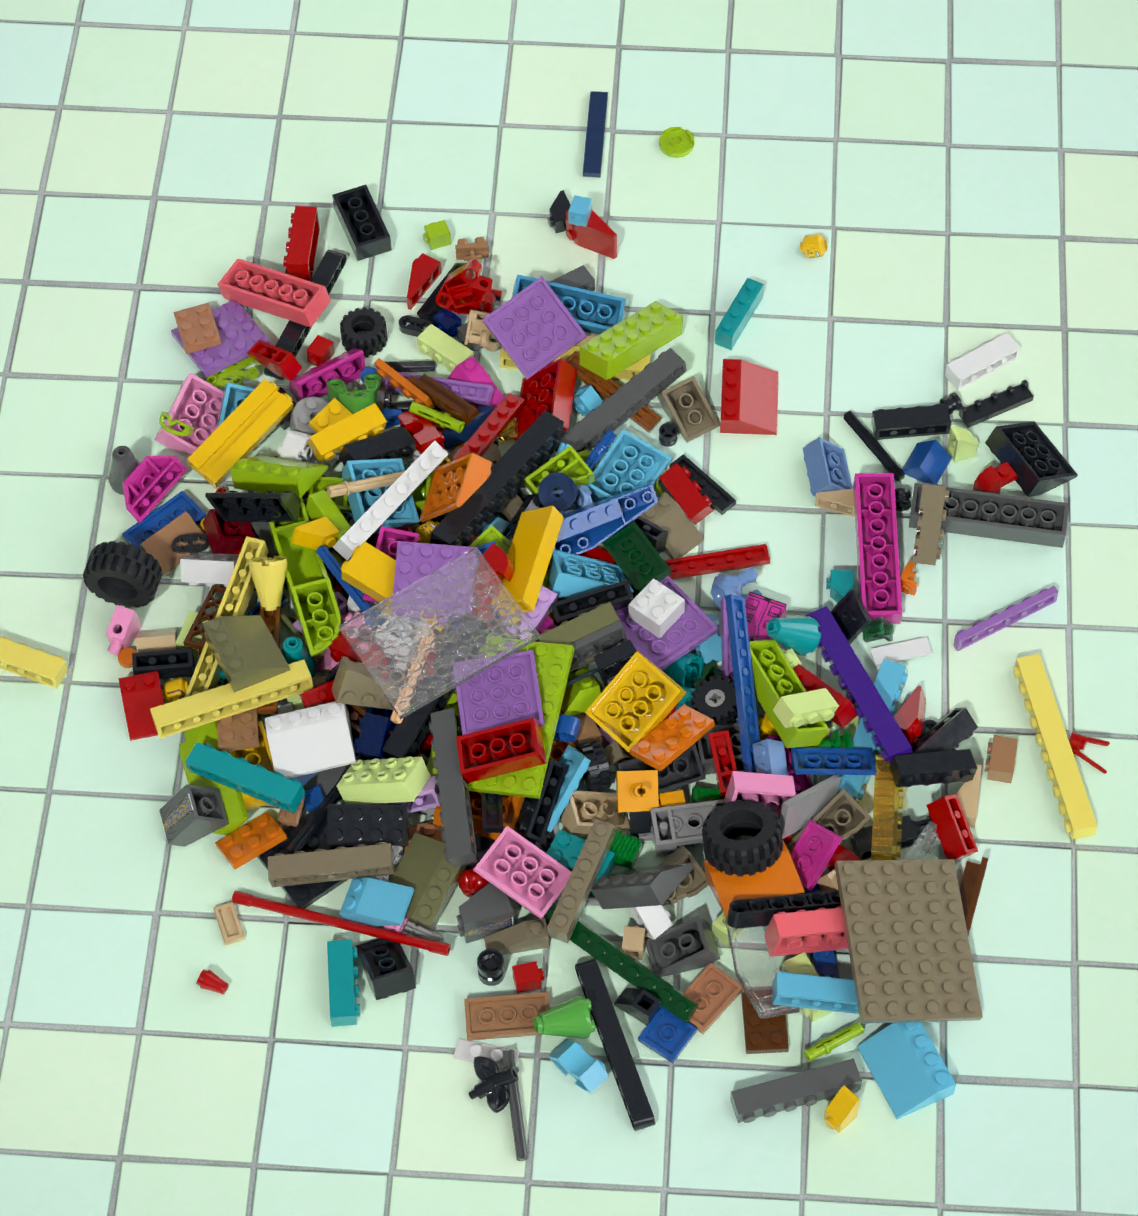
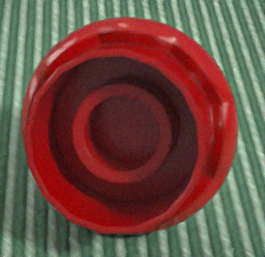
[458,864,490,898]

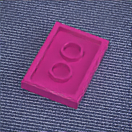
[790,820,842,892]

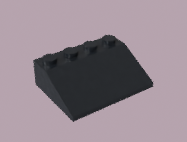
[985,421,1078,497]
[205,490,301,522]

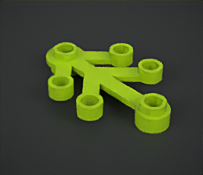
[204,356,261,389]

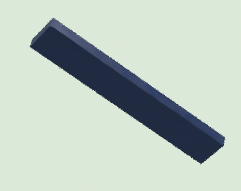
[583,91,608,178]

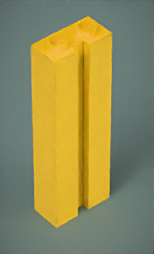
[187,379,293,489]
[491,506,564,617]
[341,541,454,640]

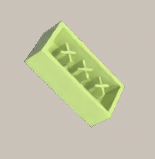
[337,756,431,804]

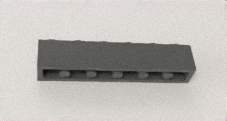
[730,1058,862,1123]

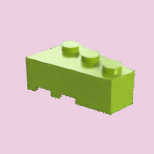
[524,445,595,496]

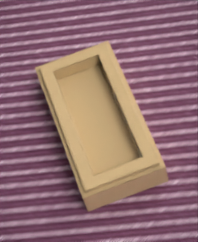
[213,901,245,946]

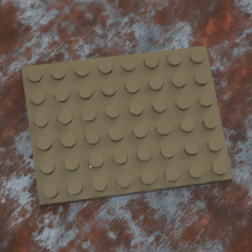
[834,859,983,1024]

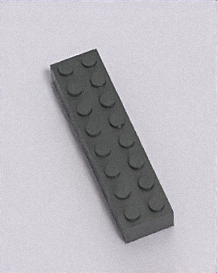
[909,483,1069,548]

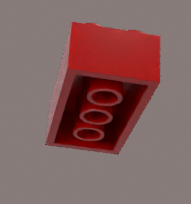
[456,717,547,783]

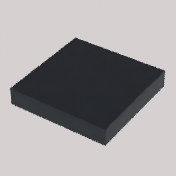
[830,590,872,644]

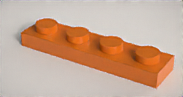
[374,358,434,408]

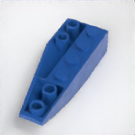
[554,484,658,555]

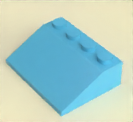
[586,430,672,503]
[342,458,420,537]
[549,549,633,611]
[857,1022,956,1119]

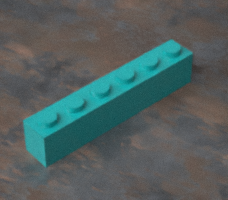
[185,742,306,814]

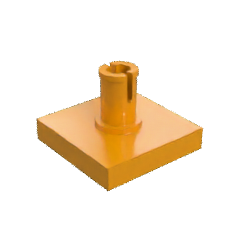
[616,770,659,812]

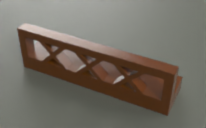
[408,373,479,426]
[183,585,226,656]
[959,857,988,937]

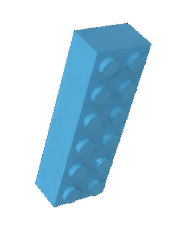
[511,274,626,335]

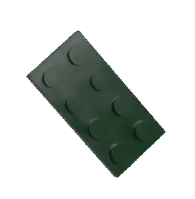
[602,521,672,593]

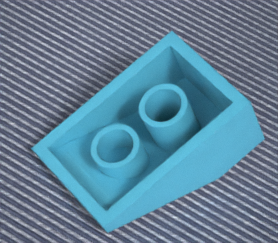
[217,383,254,428]
[339,877,414,926]

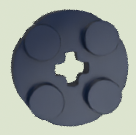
[538,473,577,512]

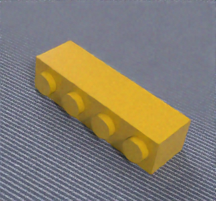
[308,403,387,462]

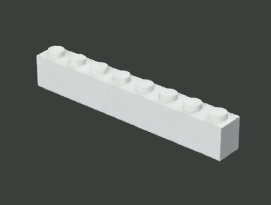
[333,441,449,560]

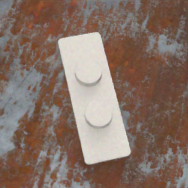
[870,637,932,666]
[453,1039,520,1069]

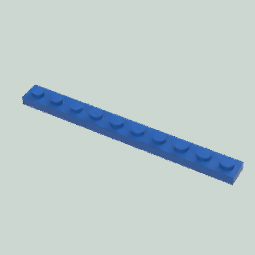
[725,594,760,773]

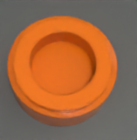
[118,648,137,668]

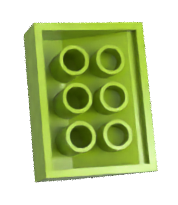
[230,456,328,498]

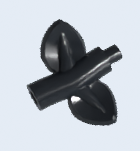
[469,1056,519,1113]

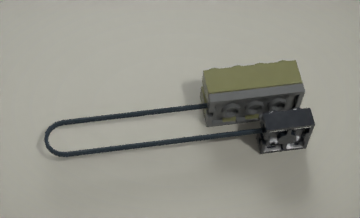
[431,602,637,736]

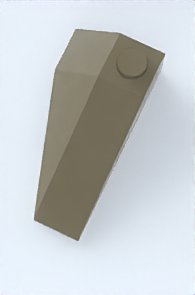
[786,789,872,852]
[658,845,709,906]

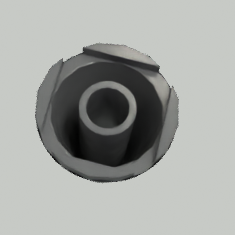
[109,446,140,495]

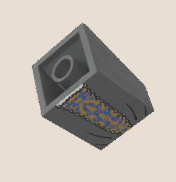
[159,784,229,847]
[456,883,514,943]

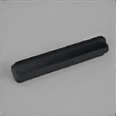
[385,361,435,372]

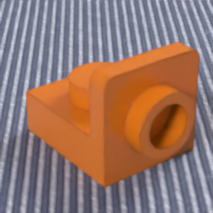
[900,561,918,596]

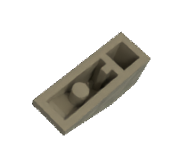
[484,918,549,955]

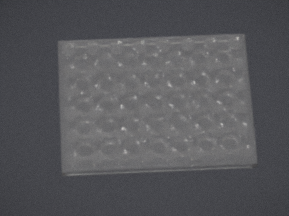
[338,547,540,719]

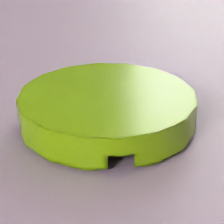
[659,127,694,158]

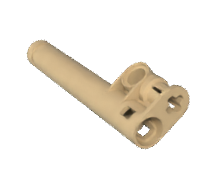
[464,310,598,352]

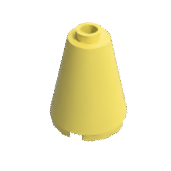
[248,556,288,611]

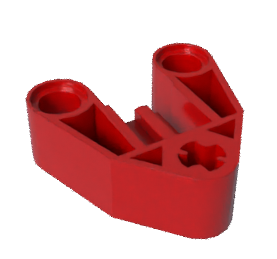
[436,260,496,314]

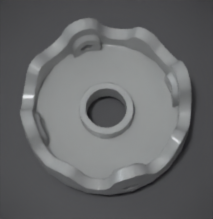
[290,397,329,435]

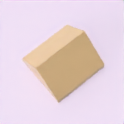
[135,628,177,653]

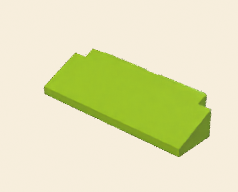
[179,721,249,835]

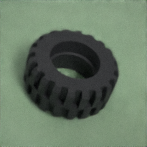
[83,541,162,608]
[702,800,783,877]

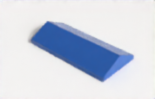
[791,747,877,775]

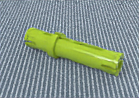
[409,401,465,433]
[803,1021,864,1062]

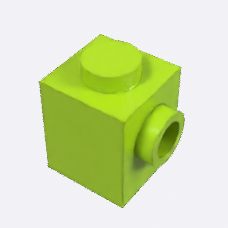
[422,220,451,250]

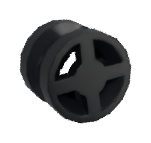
[939,392,963,415]
[659,423,678,447]
[895,488,911,511]

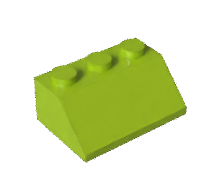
[561,666,601,716]

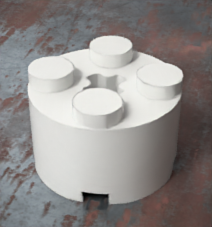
[278,430,316,463]

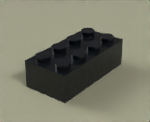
[332,184,392,261]
[613,743,706,794]

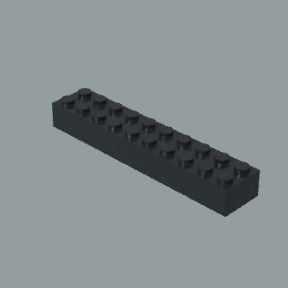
[430,410,564,547]

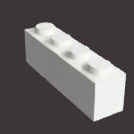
[945,332,1021,391]

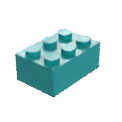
[546,829,615,896]

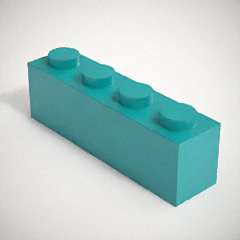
[715,278,764,351]
[327,939,361,1027]

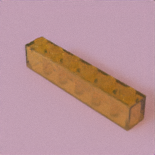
[871,755,903,860]

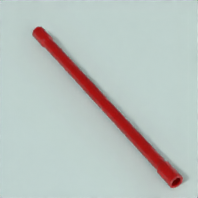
[232,890,451,956]

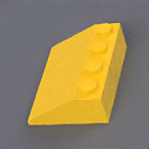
[585,651,687,753]

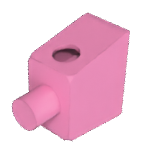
[106,605,142,656]

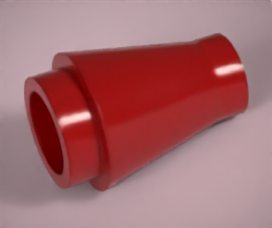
[196,969,229,995]

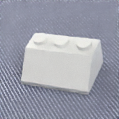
[180,552,239,587]

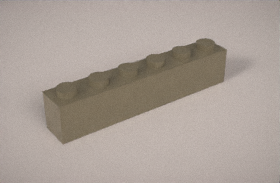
[547,819,616,943]
[268,842,395,888]

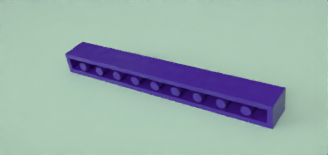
[805,606,913,764]

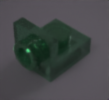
[862,617,894,643]

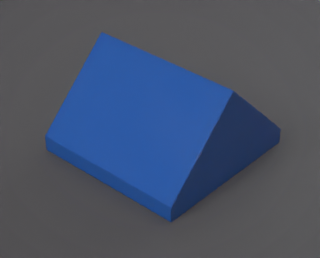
[902,439,952,484]

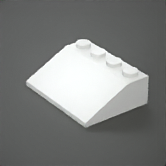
[265,701,356,779]

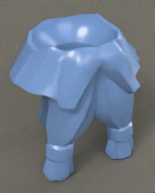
[710,567,762,609]

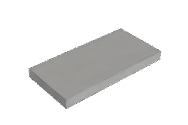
[779,775,841,839]

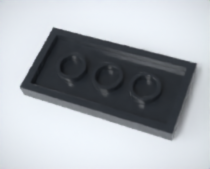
[327,804,409,846]

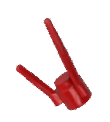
[1069,732,1110,774]

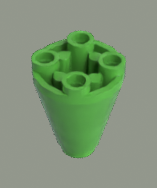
[533,996,595,1039]

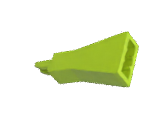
[306,490,352,557]

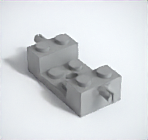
[639,799,738,856]

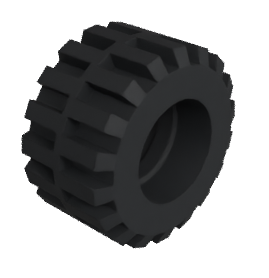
[340,307,388,358]

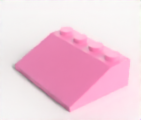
[154,373,223,455]
[473,826,572,919]

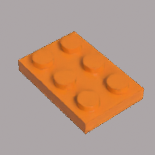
[215,812,287,870]

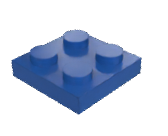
[638,1006,697,1063]

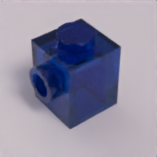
[432,308,462,338]

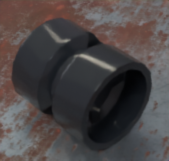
[477,949,505,986]

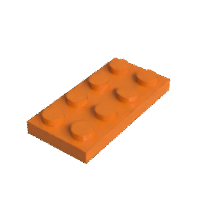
[630,704,715,771]

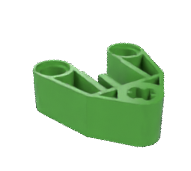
[327,374,381,414]

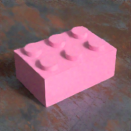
[724,771,796,819]

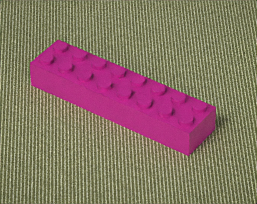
[853,473,902,624]

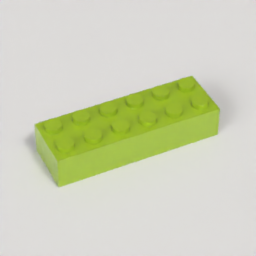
[579,301,683,380]
[749,640,829,748]

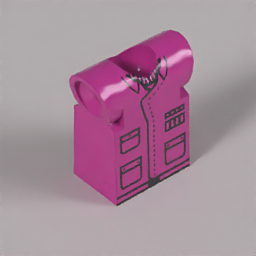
[745,592,787,641]

